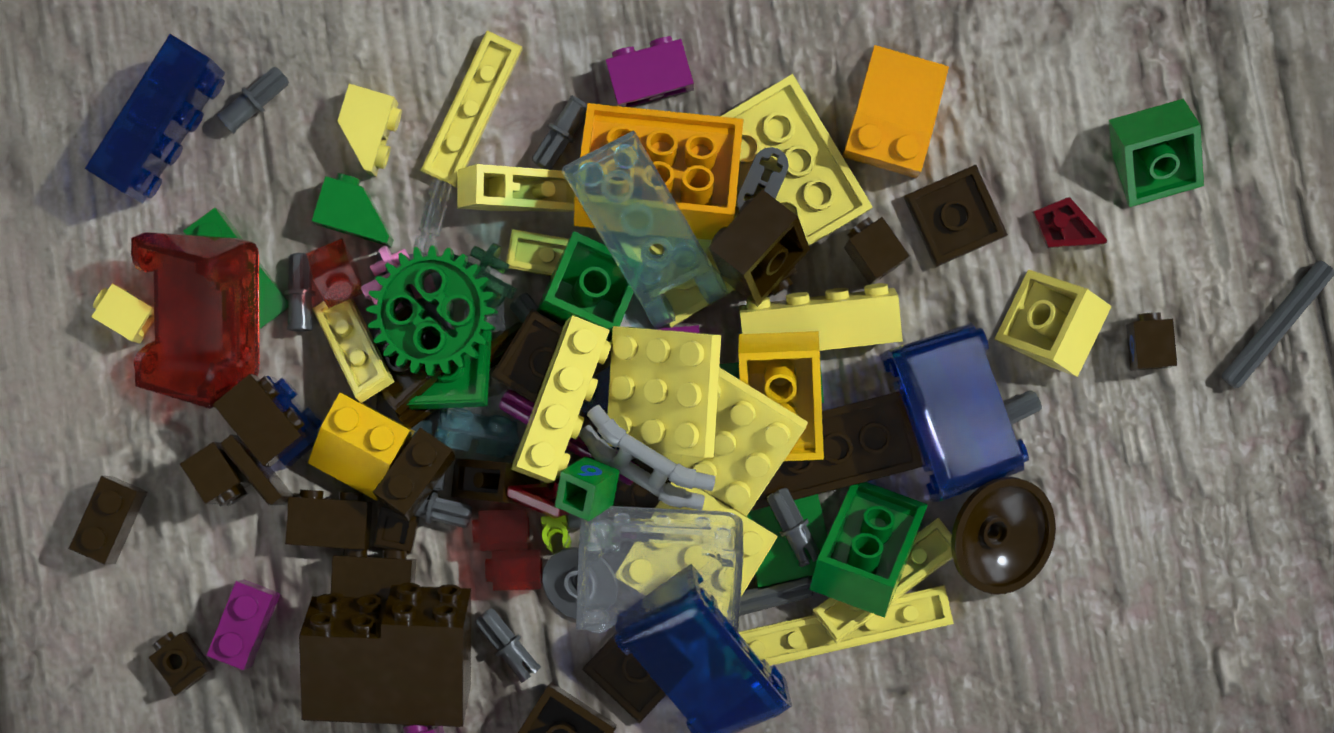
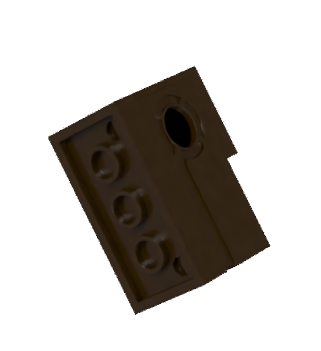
[299,583,471,727]

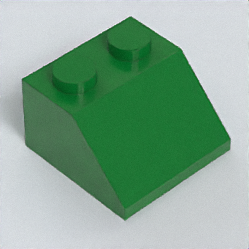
[1109,98,1204,207]
[537,231,646,342]

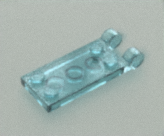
[562,131,728,329]

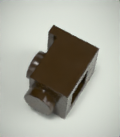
[148,631,214,696]

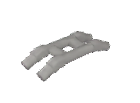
[578,405,715,510]

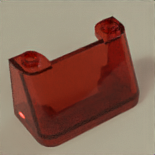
[131,232,260,409]

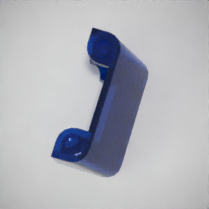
[880,323,1029,503]
[614,563,792,733]

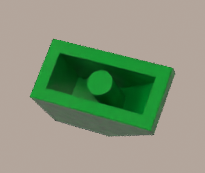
[312,173,394,248]

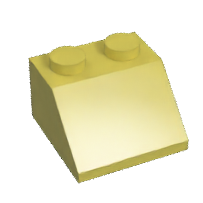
[995,270,1112,377]

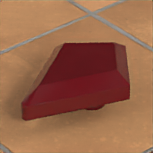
[1032,197,1107,248]
[506,478,570,519]

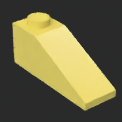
[457,164,578,212]

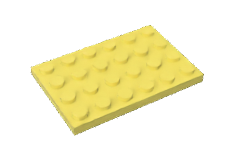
[613,74,873,328]

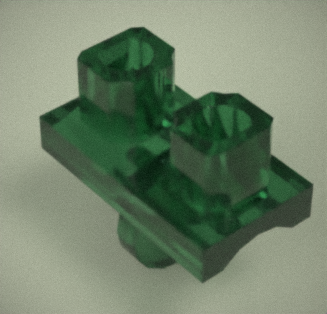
[453,243,517,310]

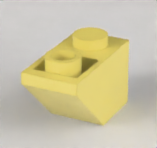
[338,84,402,177]

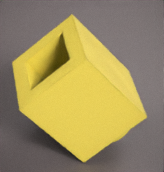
[91,283,161,344]

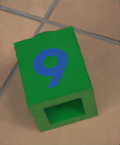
[555,456,620,521]

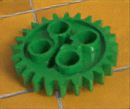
[366,245,498,376]

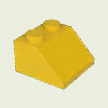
[308,392,415,501]

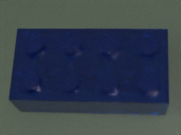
[84,34,225,204]

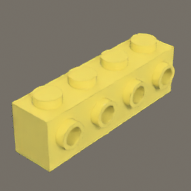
[739,283,903,351]
[511,315,612,483]

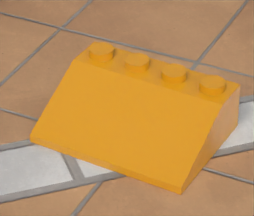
[574,103,744,240]

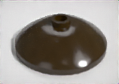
[951,477,1056,595]

